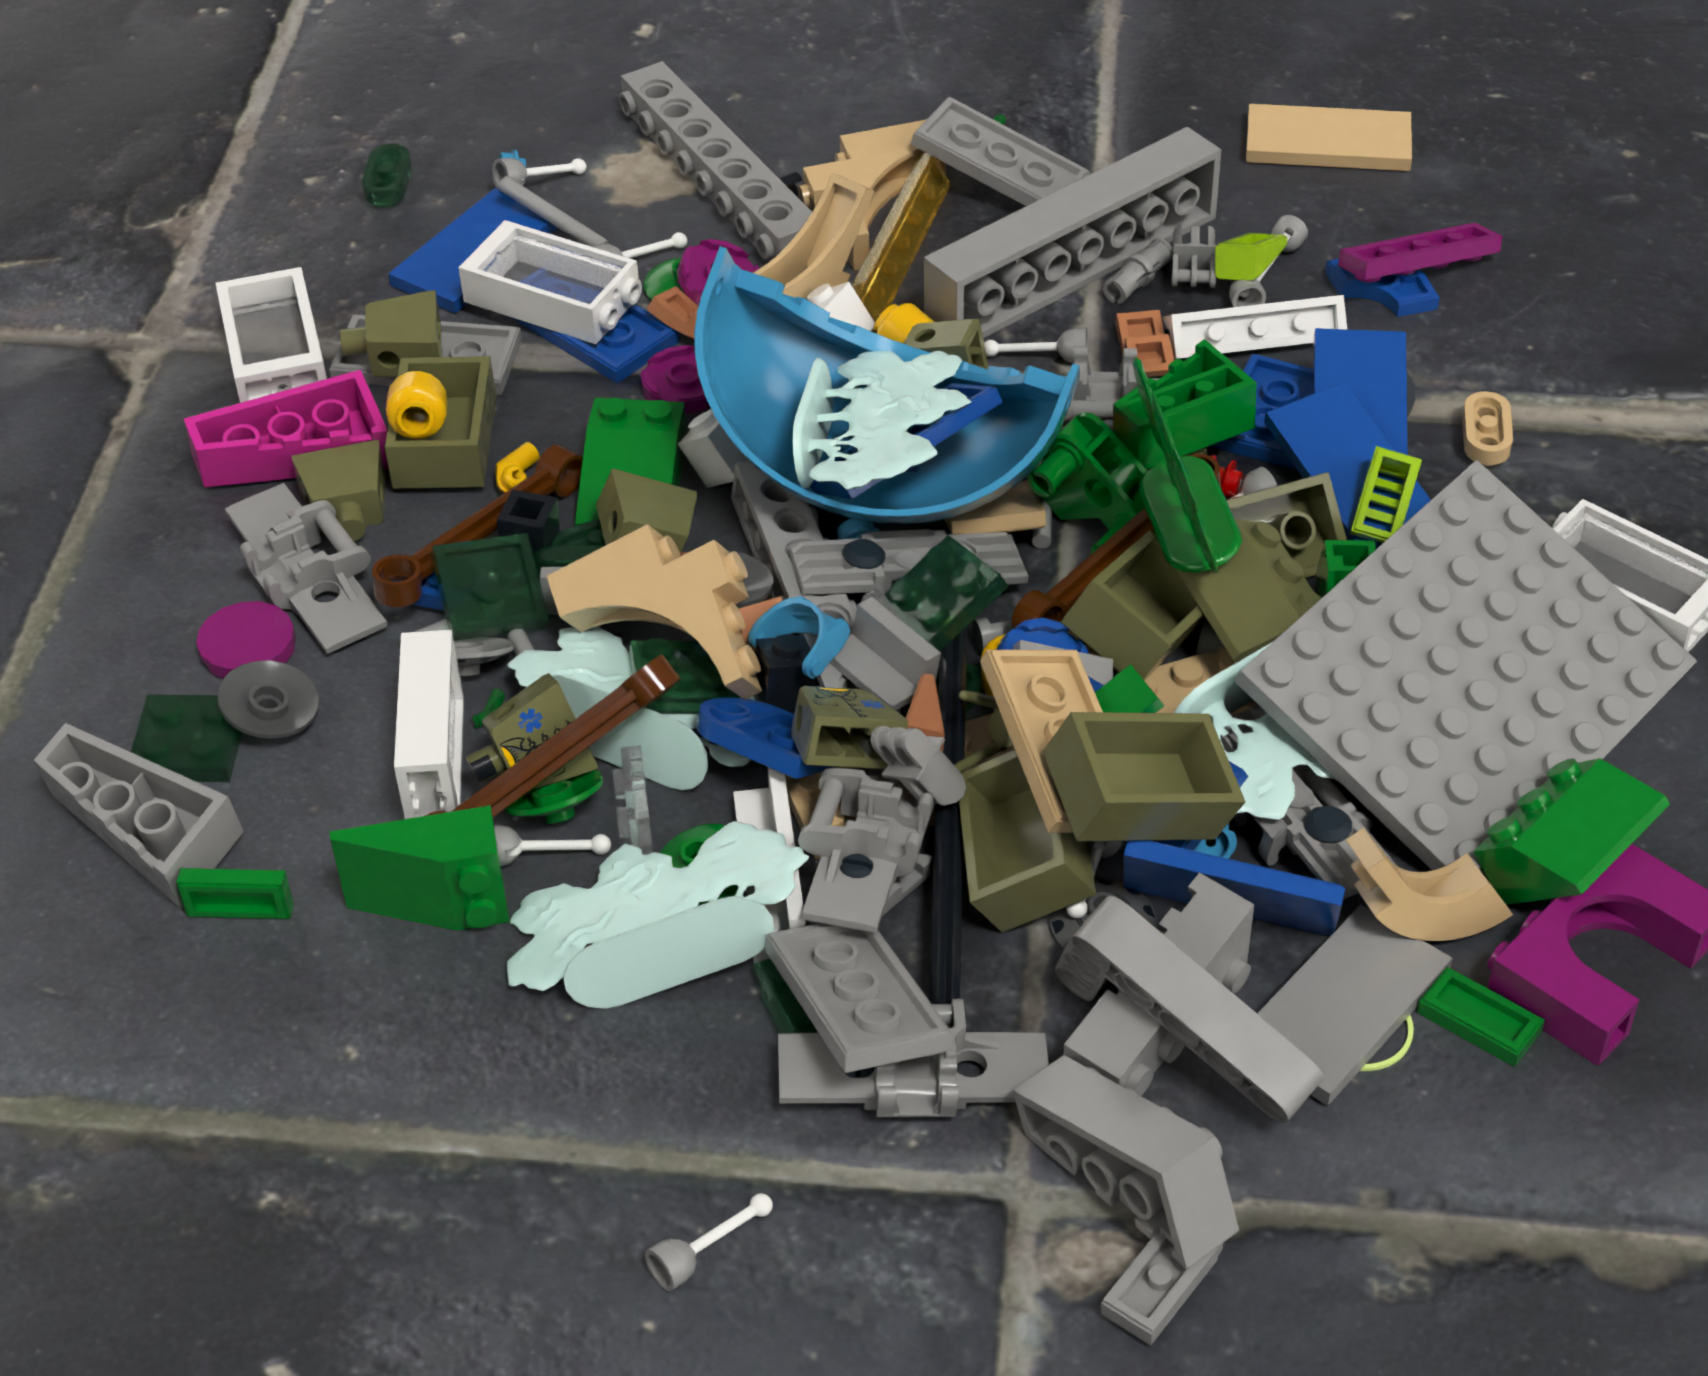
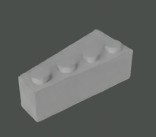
[33,723,244,910]
[1064,872,1254,1096]
[1012,1055,1239,1269]

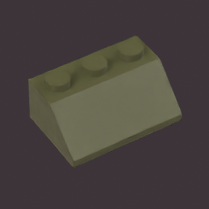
[1227,472,1347,578]
[1176,519,1321,662]

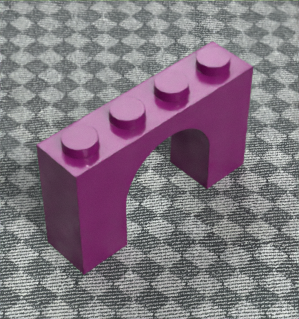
[1487,844,1708,1066]

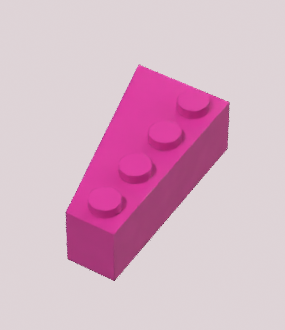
[184,369,389,487]

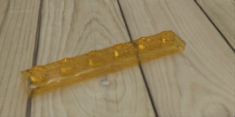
[852,153,951,333]

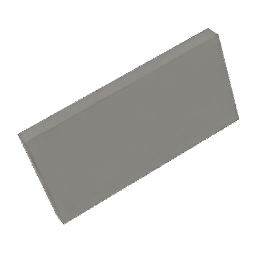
[910,97,1090,206]
[329,315,522,395]
[1257,904,1453,1106]
[765,923,953,1073]

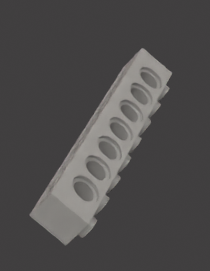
[619,61,812,262]
[731,461,900,734]

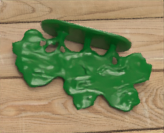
[1132,357,1242,574]

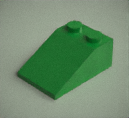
[575,398,687,532]
[329,805,510,931]

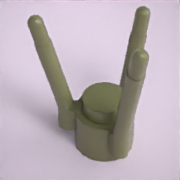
[954,690,1014,773]

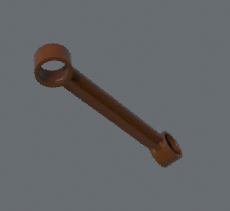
[372,444,583,607]
[1011,454,1221,629]
[425,654,681,818]

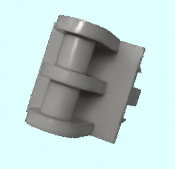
[1171,225,1216,288]
[870,726,966,806]

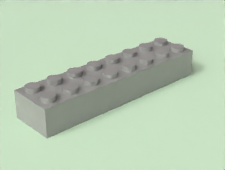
[924,127,1222,338]

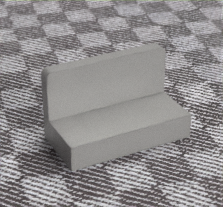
[829,597,941,711]

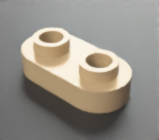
[1462,391,1513,466]

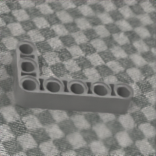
[1055,895,1324,1123]

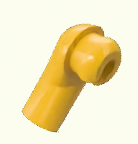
[495,442,540,493]

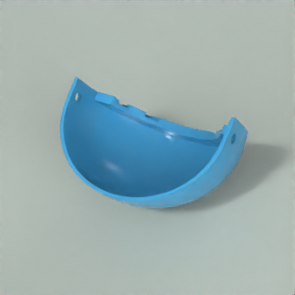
[694,246,1080,524]

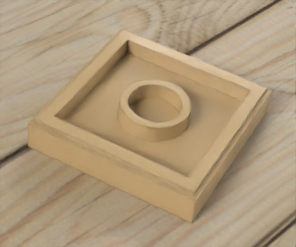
[945,481,1047,534]

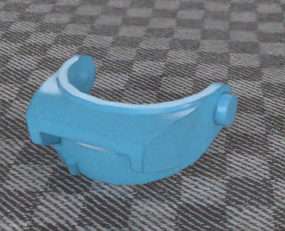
[748,596,851,678]

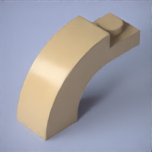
[1346,827,1513,941]

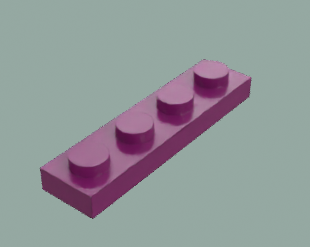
[1338,222,1503,282]

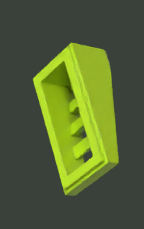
[1215,233,1287,281]
[1350,446,1422,544]

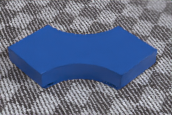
[1325,259,1440,317]

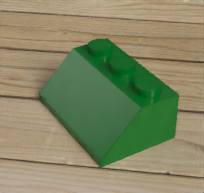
[1473,758,1670,905]

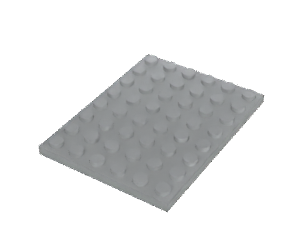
[1234,460,1697,878]

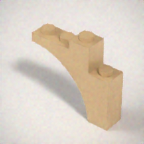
[798,119,946,271]
[753,173,875,300]
[546,524,762,699]

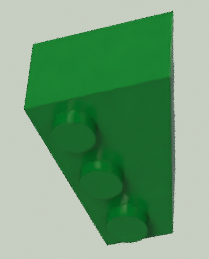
[1113,339,1257,470]

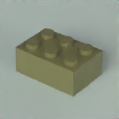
[385,356,497,489]
[1061,530,1206,680]
[1043,712,1246,841]
[959,749,1096,933]

